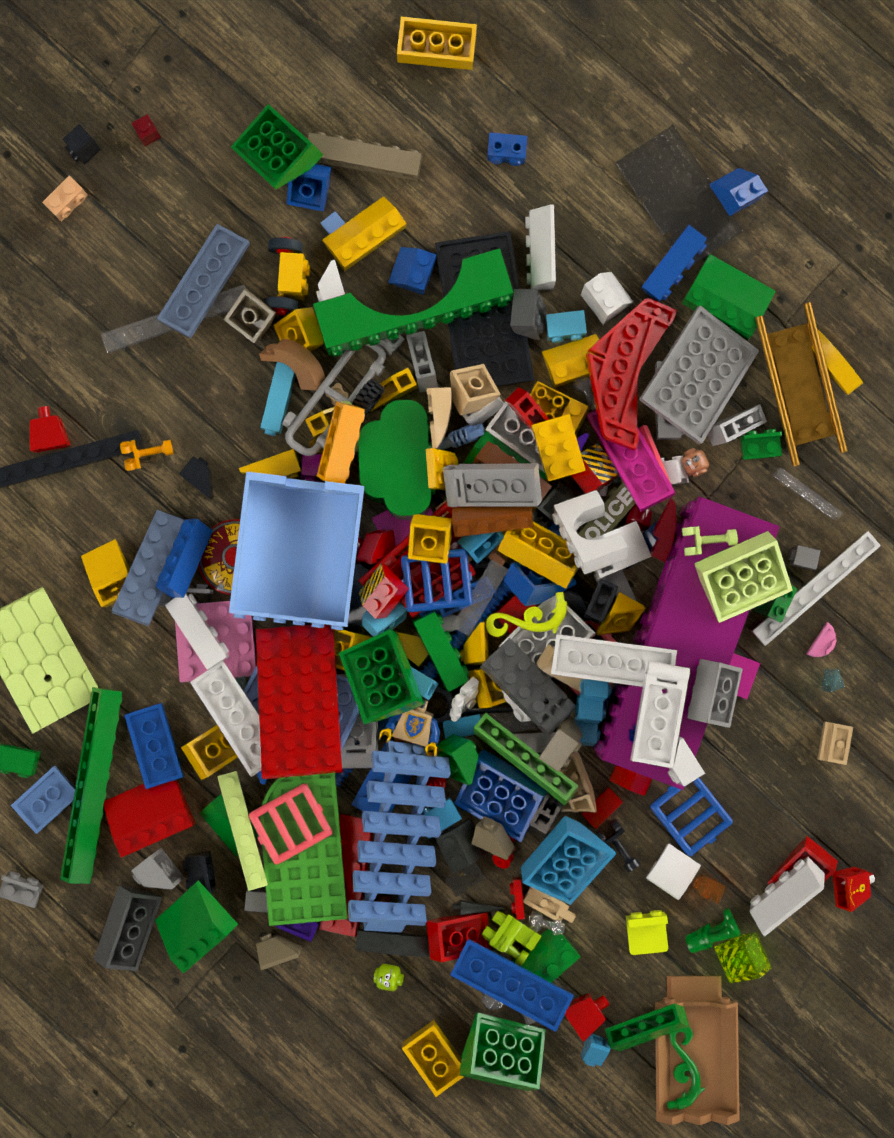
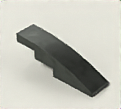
[355,929,430,957]

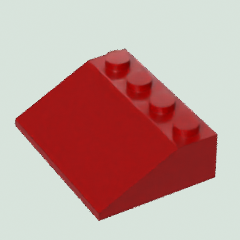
[103,780,196,858]

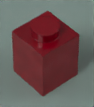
[131,114,161,146]

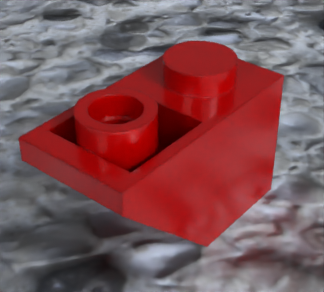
[357,529,396,564]

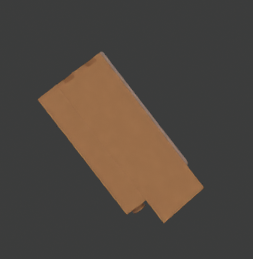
[655,976,739,1125]

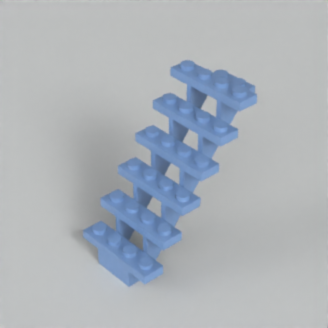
[348,741,451,933]

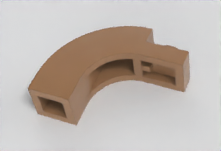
[259,339,325,391]

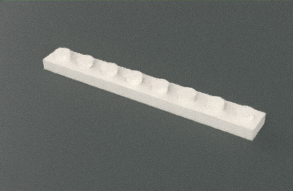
[751,531,881,646]

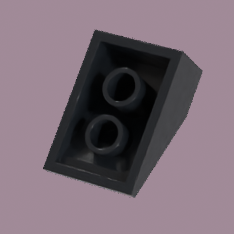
[348,563,369,633]

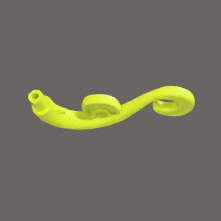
[485,592,567,637]

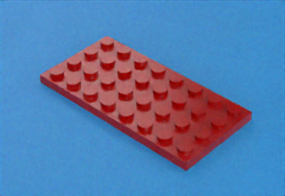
[256,624,343,779]

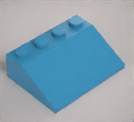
[521,816,616,905]

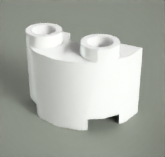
[661,456,689,485]

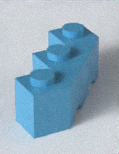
[573,679,611,746]

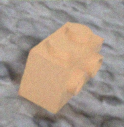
[42,175,88,222]

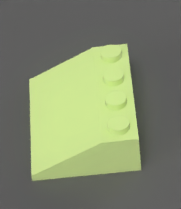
[694,531,793,623]

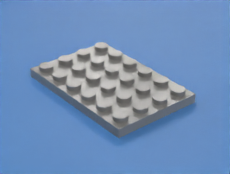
[639,306,759,444]

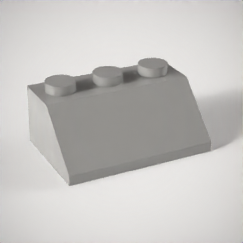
[687,659,743,728]
[132,848,185,889]

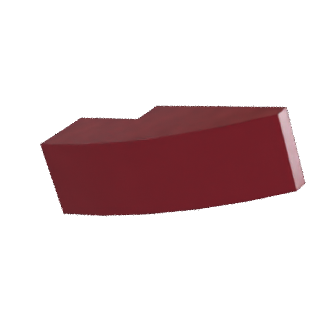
[650,498,676,562]

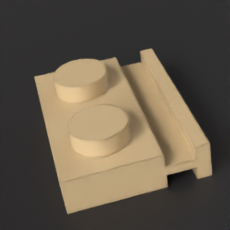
[817,721,853,765]

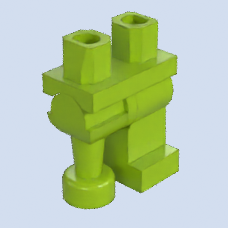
[481,911,542,966]

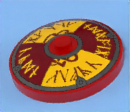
[198,519,240,595]

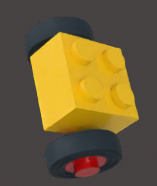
[264,237,310,315]

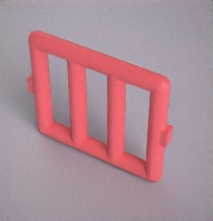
[249,783,332,865]

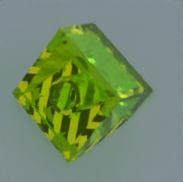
[714,932,772,983]

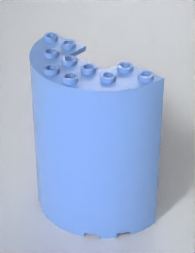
[229,471,364,630]

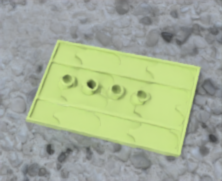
[0,587,98,734]

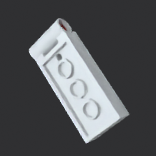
[630,661,690,768]

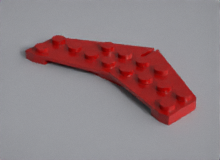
[586,298,677,451]

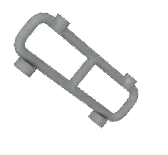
[282,344,386,456]

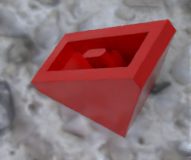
[609,765,652,796]

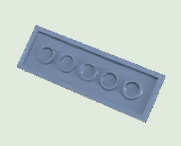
[157,224,250,339]
[112,510,184,627]

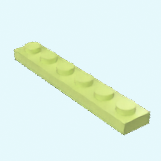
[217,771,268,891]

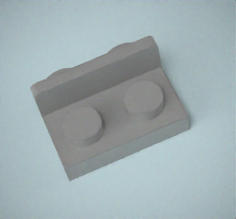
[0,871,43,908]

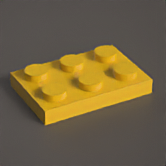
[531,414,586,482]
[426,448,458,491]

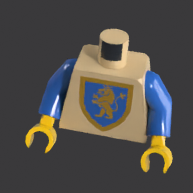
[379,699,440,757]

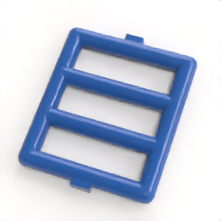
[401,549,473,612]
[650,778,733,856]

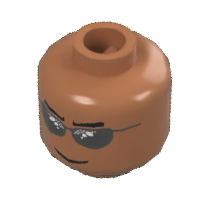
[682,448,709,478]

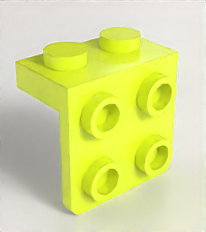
[626,910,668,955]

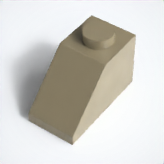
[472,816,515,860]

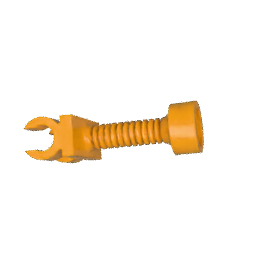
[120,440,174,471]

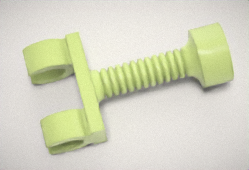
[682,526,738,556]

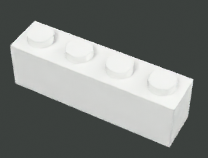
[165,593,229,670]

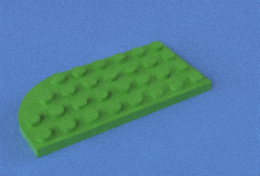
[260,773,348,926]

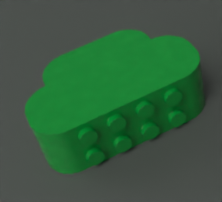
[358,400,435,520]

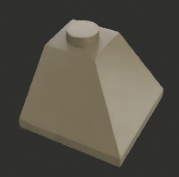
[256,933,302,970]

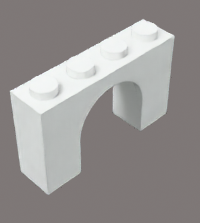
[552,490,628,574]

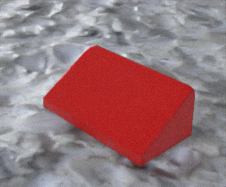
[581,787,623,829]

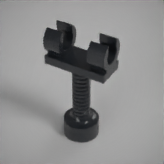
[594,819,641,873]

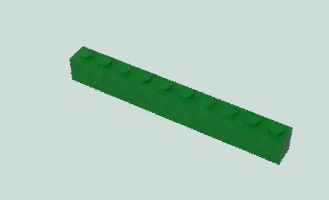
[60,687,122,884]

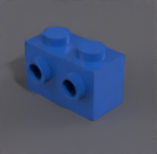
[487,133,527,166]

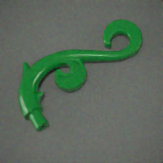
[667,1026,705,1110]

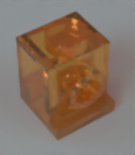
[693,874,726,904]

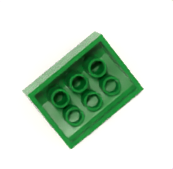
[231,104,323,189]
[681,254,776,341]
[339,629,424,725]
[155,880,238,974]
[459,1013,546,1091]

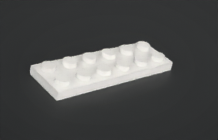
[551,634,677,690]
[190,661,261,777]

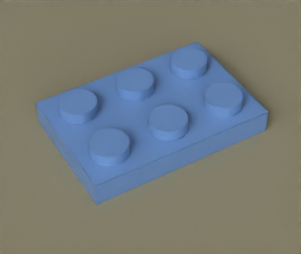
[11,766,75,834]

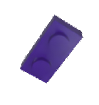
[276,922,319,942]

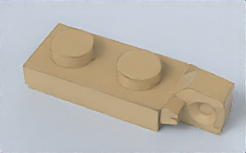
[523,887,576,923]

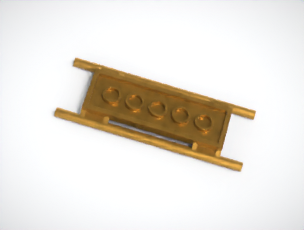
[755,302,848,466]

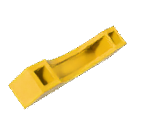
[305,368,417,440]

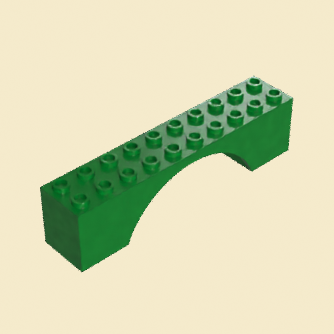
[313,248,514,357]

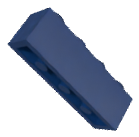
[641,225,707,302]
[155,519,213,598]

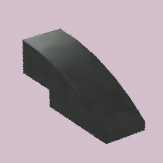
[533,481,575,528]

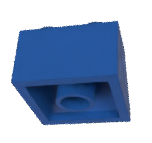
[287,164,331,212]
[710,168,768,216]
[388,247,436,295]

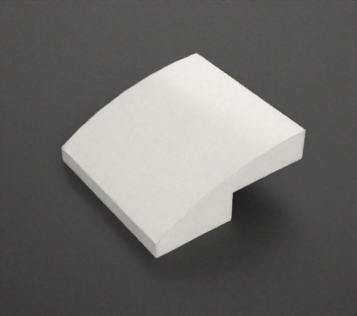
[646,844,701,900]

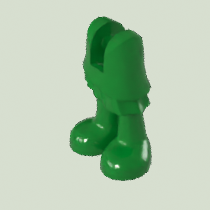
[685,907,742,953]

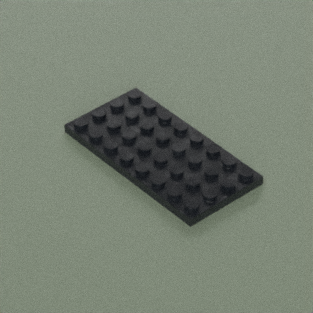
[435,231,534,387]

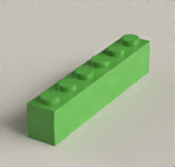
[474,713,578,805]

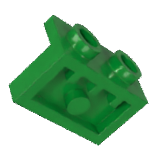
[740,429,782,460]
[754,585,797,623]

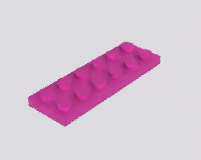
[586,410,675,512]

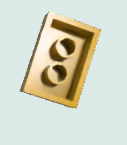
[402,1020,464,1097]

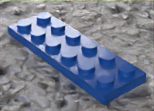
[450,939,574,1032]

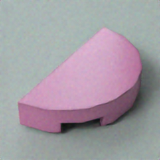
[806,622,837,657]

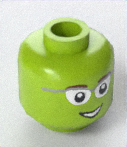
[374,964,404,991]

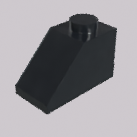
[179,456,214,500]

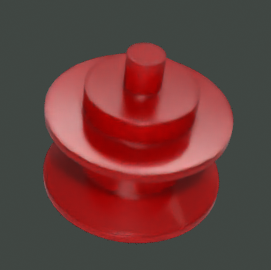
[426,777,446,789]
[492,853,514,869]

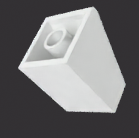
[581,272,634,325]

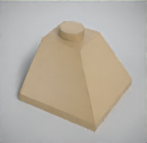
[450,364,501,415]

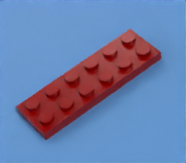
[319,813,373,937]

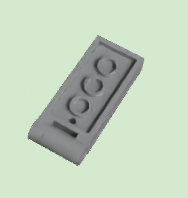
[443,463,542,507]
[338,674,378,769]

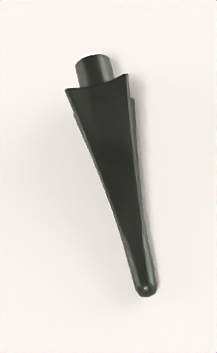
[452,900,506,915]

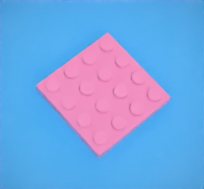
[175,601,256,682]

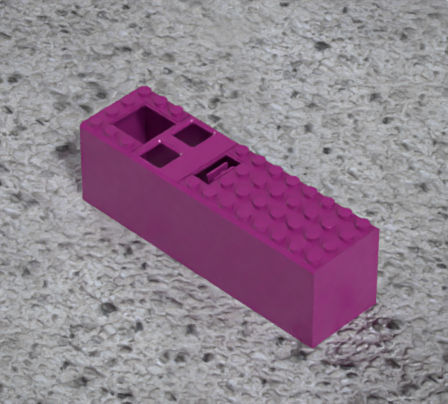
[593,497,780,790]

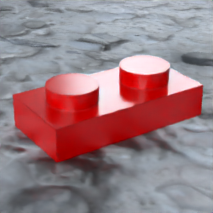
[509,877,525,920]

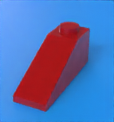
[505,387,550,432]

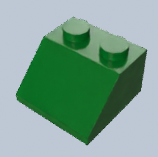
[436,734,478,785]

